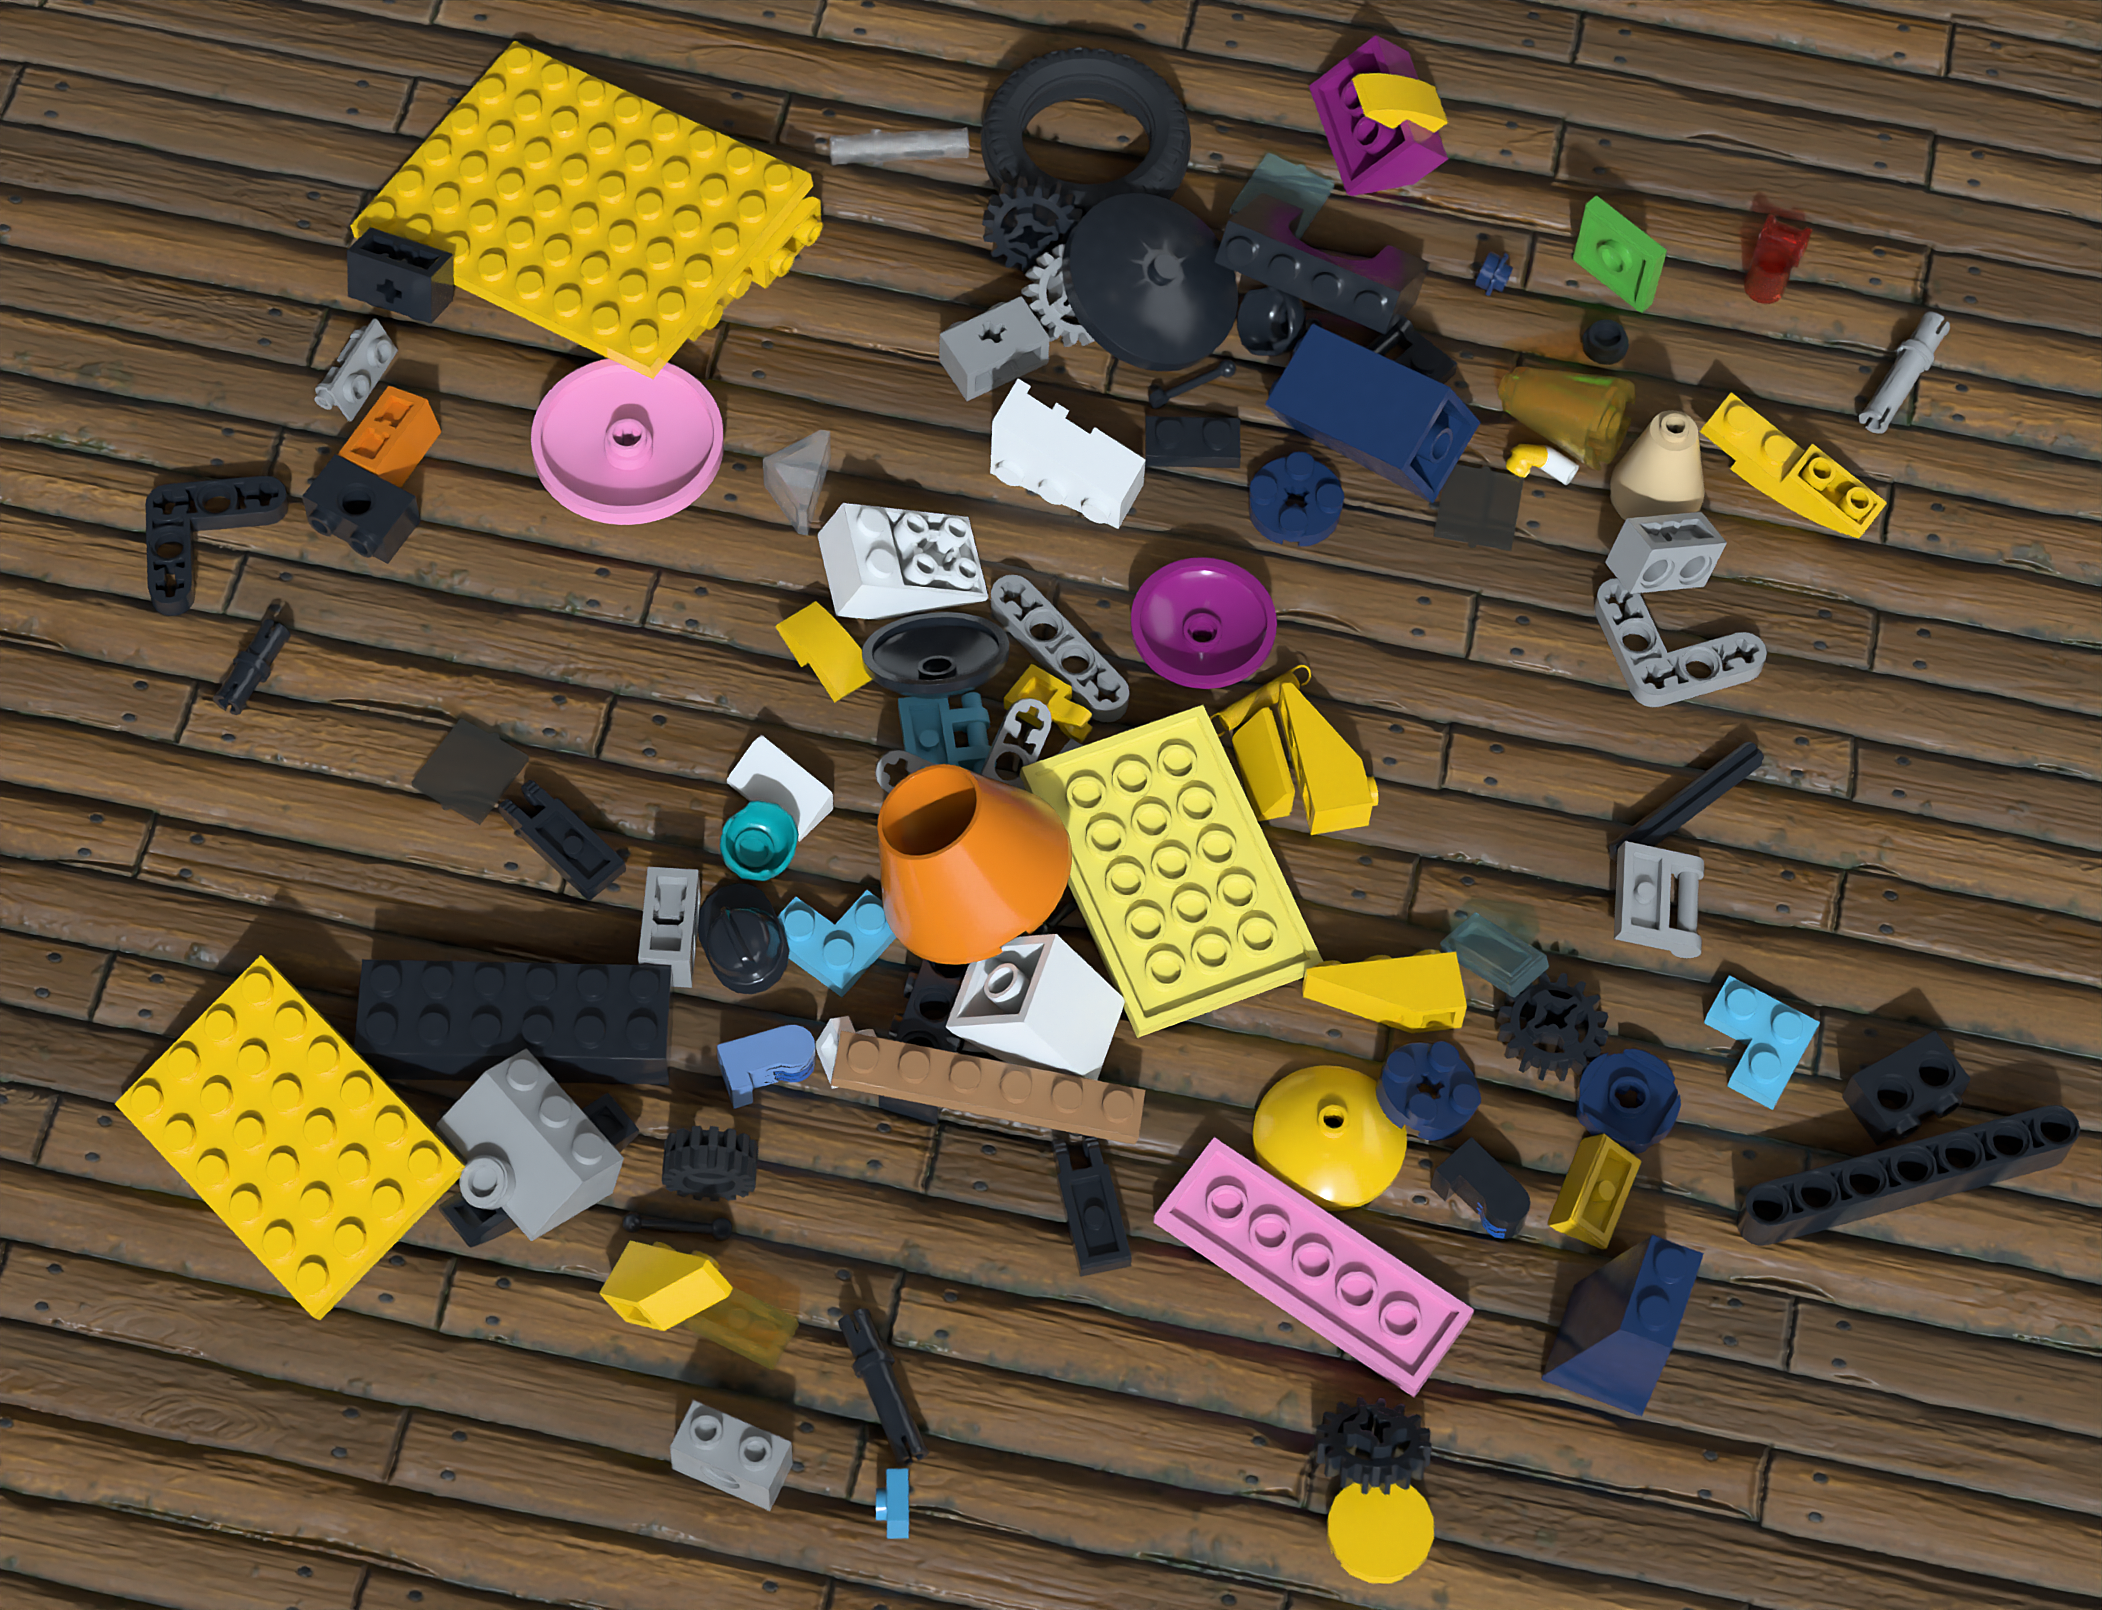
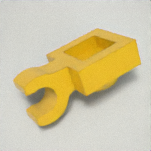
[1004,664,1092,743]

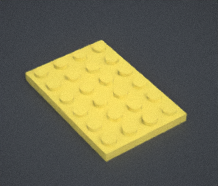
[1020,705,1323,1038]

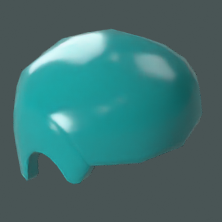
[719,800,799,881]

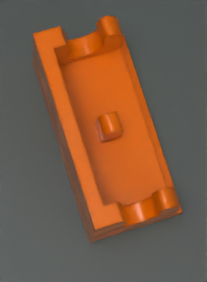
[337,385,442,488]

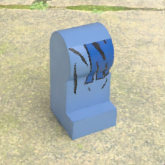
[717,1025,816,1109]

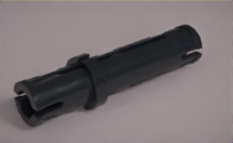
[838,1308,929,1467]

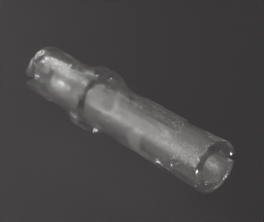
[830,128,969,166]

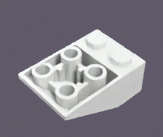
[817,503,989,620]

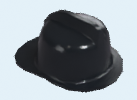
[698,883,790,995]

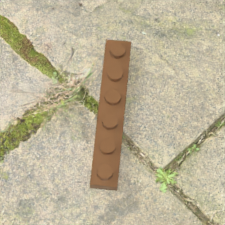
[830,1030,1145,1145]

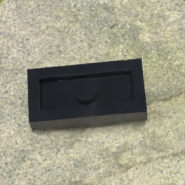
[1145,416,1241,468]

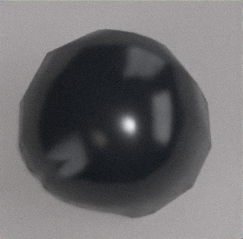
[1237,285,1307,356]

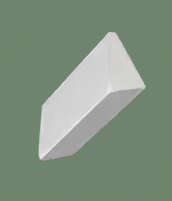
[727,735,833,842]

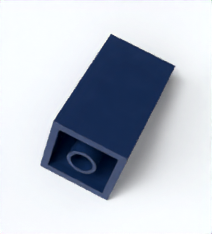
[1265,324,1481,503]
[1541,1235,1704,1417]

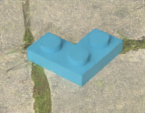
[777,890,896,997]
[1704,975,1820,1110]

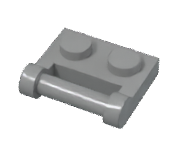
[1614,841,1704,958]

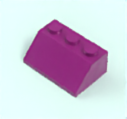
[1309,35,1448,196]

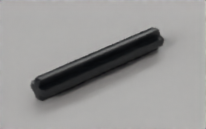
[1608,741,1764,864]

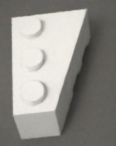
[990,378,1146,529]

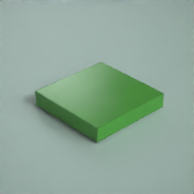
[1573,195,1667,313]

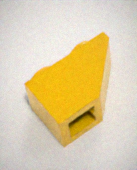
[599,1241,733,1331]

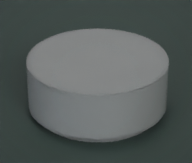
[460,1155,516,1209]

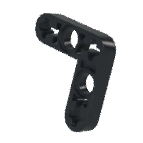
[145,476,289,616]

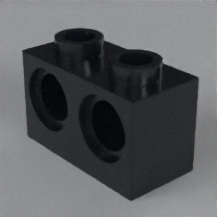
[1842,1030,1971,1146]

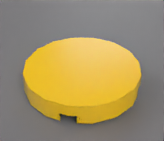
[1326,1483,1434,1584]

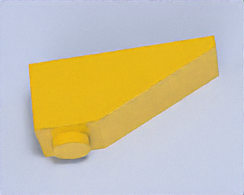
[1278,682,1378,835]

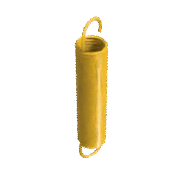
[1210,665,1311,737]

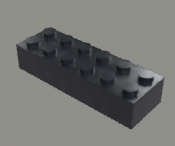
[354,959,674,1085]

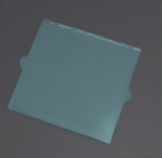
[1230,152,1334,240]

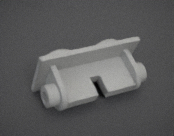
[315,319,398,421]

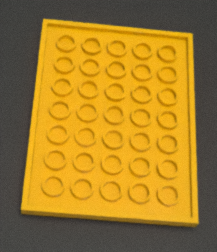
[350,41,813,379]

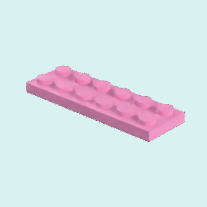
[1154,1137,1474,1397]

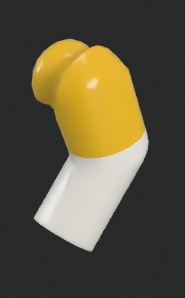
[1505,444,1579,485]

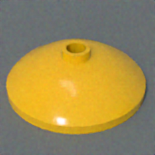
[1252,1065,1407,1211]

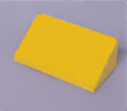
[1232,707,1295,821]
[1547,1134,1641,1249]

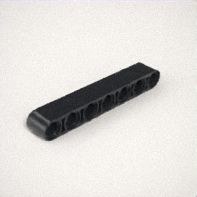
[1736,1105,2080,1246]

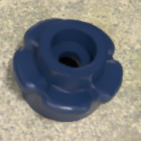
[1475,251,1514,296]

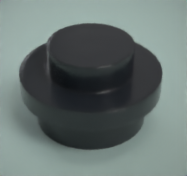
[1582,319,1629,365]

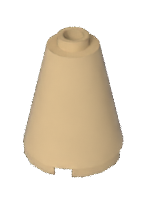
[1610,410,1705,520]

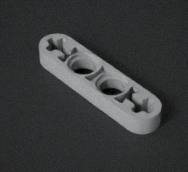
[990,575,1129,722]

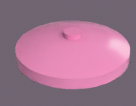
[531,359,724,525]

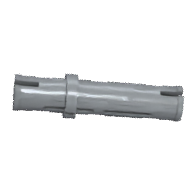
[1859,312,1950,434]

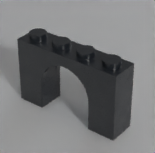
[1215,192,1430,334]

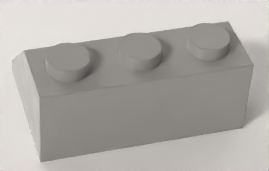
[435,1049,624,1241]

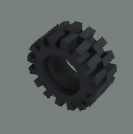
[661,1126,759,1202]

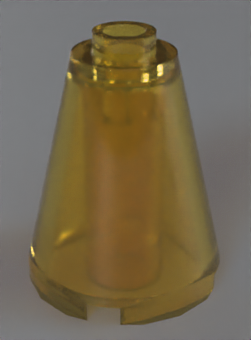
[1498,367,1636,471]

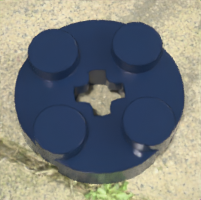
[1248,452,1345,547]
[1376,1041,1481,1141]
[1576,1049,1681,1153]

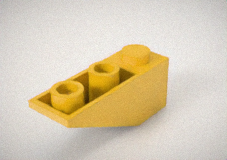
[1302,949,1467,1033]

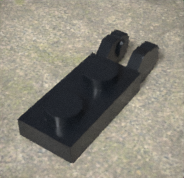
[498,780,626,901]
[1051,1135,1132,1277]

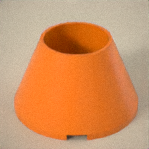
[877,764,1072,965]

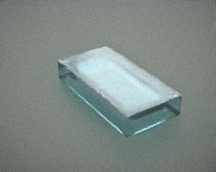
[1440,912,1549,997]

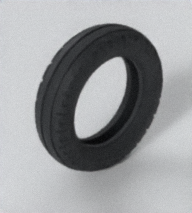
[981,48,1191,216]

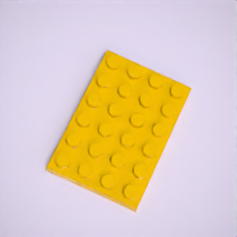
[115,955,466,1320]

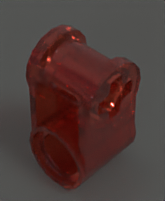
[1744,213,1813,304]

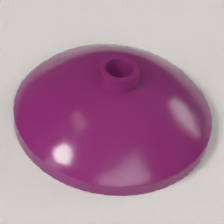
[1130,557,1277,689]

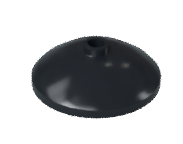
[862,612,1010,699]

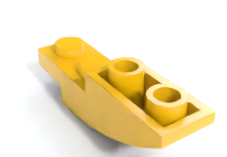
[688,196,823,342]
[1699,392,1887,539]

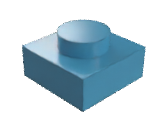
[876,1469,909,1539]

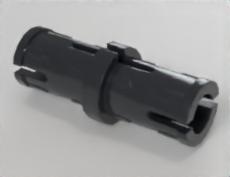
[213,619,291,715]

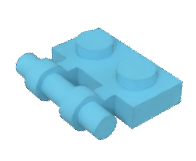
[898,692,997,775]

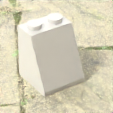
[946,934,1125,1080]

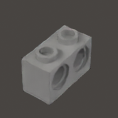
[1605,512,1727,594]
[638,867,701,988]

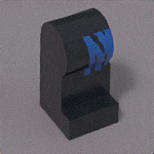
[1430,1137,1531,1239]

